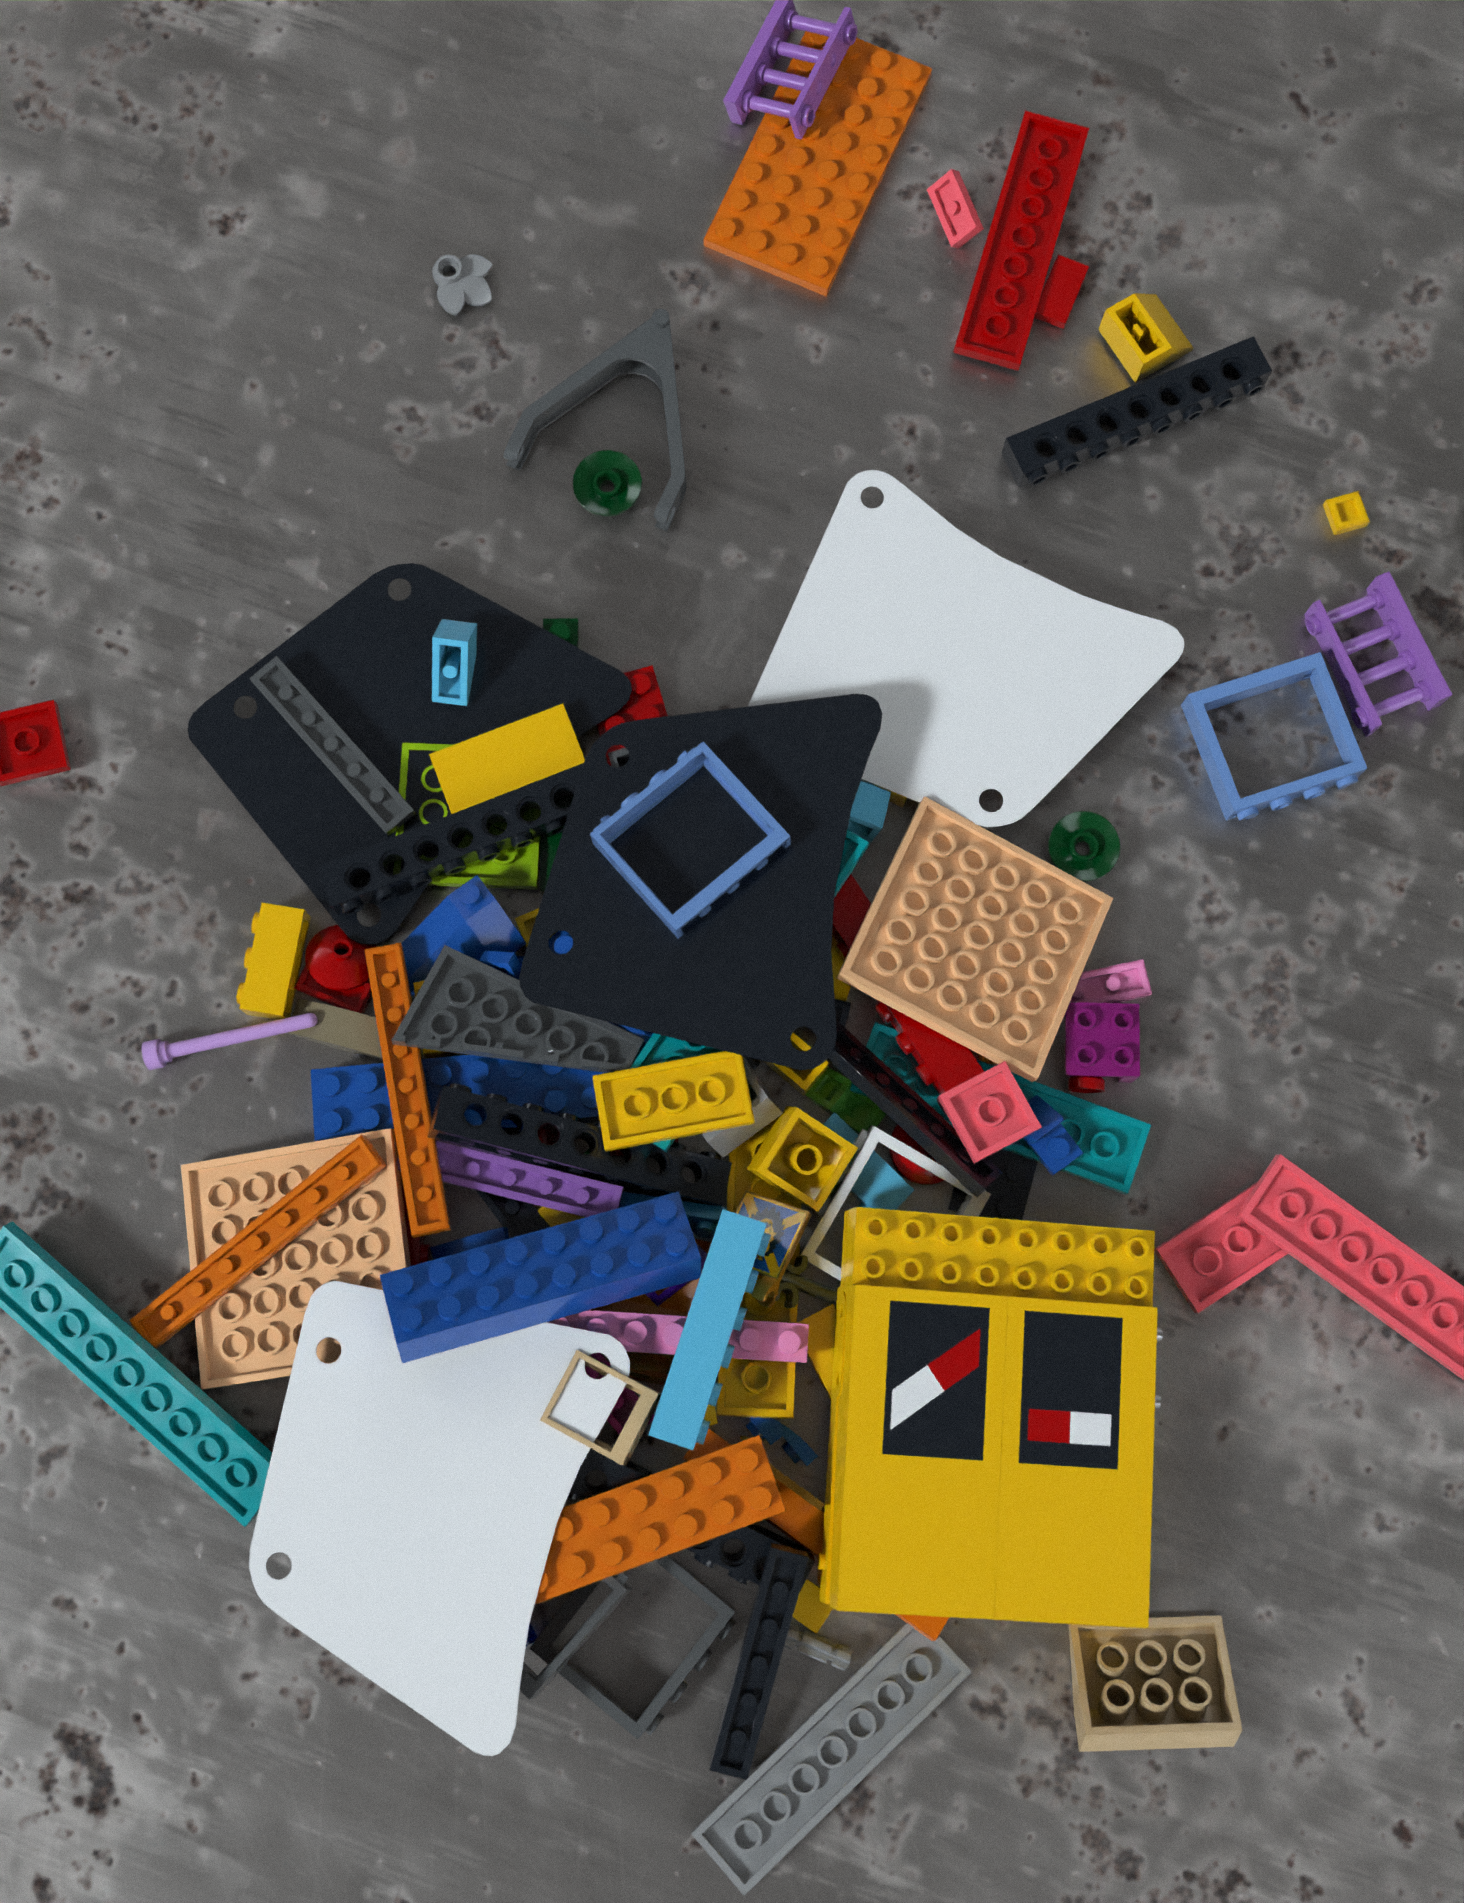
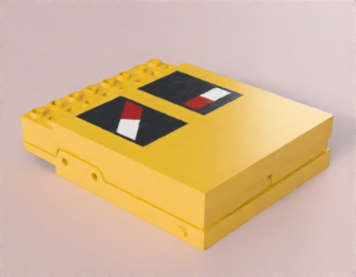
[817,1207,1163,1629]

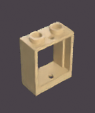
[540,1350,662,1465]

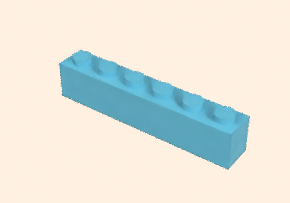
[648,1209,771,1450]

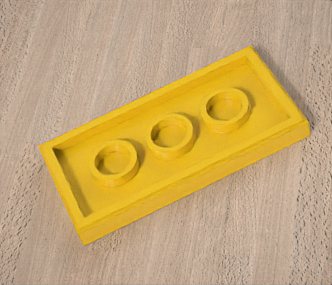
[429,704,585,814]
[592,1051,755,1152]

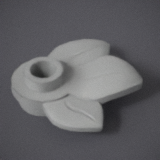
[432,254,493,316]

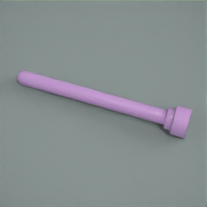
[142,1013,318,1070]

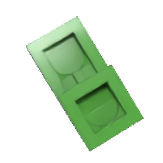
[805,1067,886,1134]

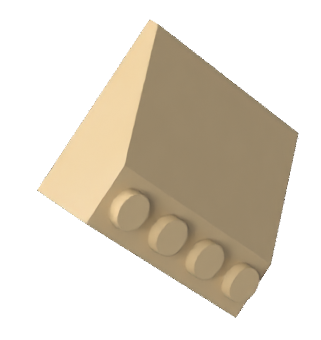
[1068,1615,1242,1752]

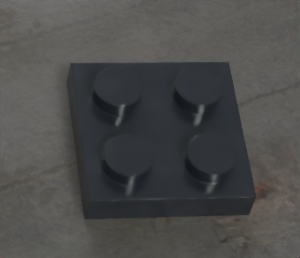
[947,1149,1038,1220]

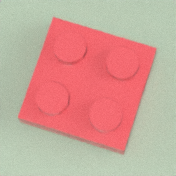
[938,1061,1042,1164]

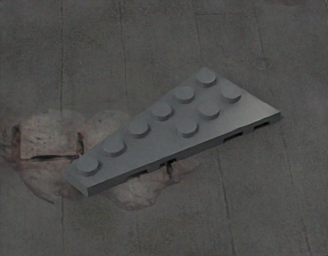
[392,945,644,1073]

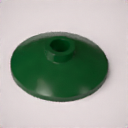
[572,450,642,516]
[1048,811,1120,882]

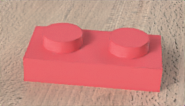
[927,169,984,249]

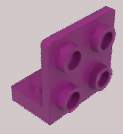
[1065,1002,1140,1083]

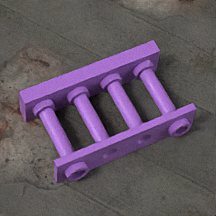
[723,0,857,140]
[1304,571,1452,737]

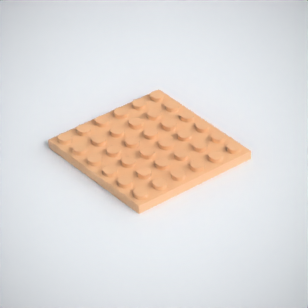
[836,796,1113,1083]
[181,1128,411,1389]

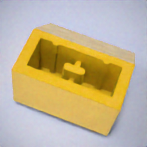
[1098,293,1193,383]

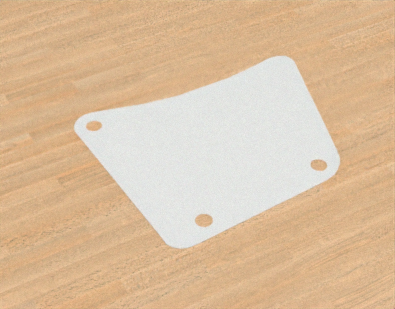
[748,470,1185,827]
[249,1281,630,1756]

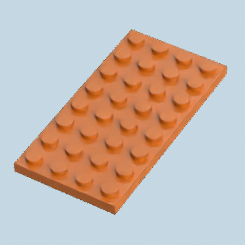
[704,31,933,297]

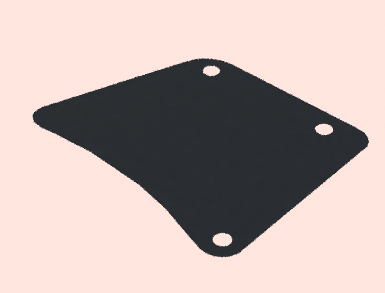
[187,563,632,945]
[519,694,883,1070]

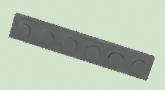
[249,656,416,837]

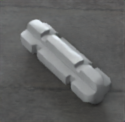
[784,1624,853,1670]

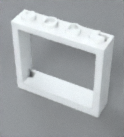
[799,1125,991,1281]

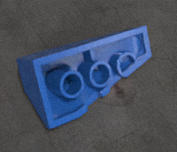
[401,875,527,996]

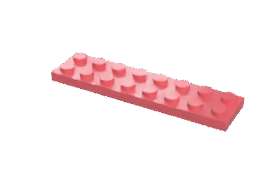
[1236,1154,1464,1380]

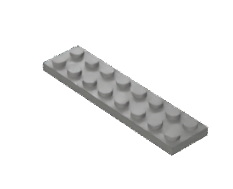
[691,1623,972,1896]

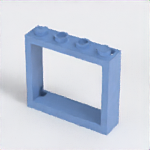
[1181,652,1368,821]
[590,741,791,938]

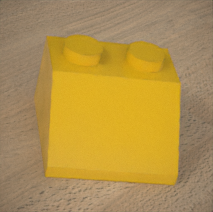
[747,1106,858,1212]

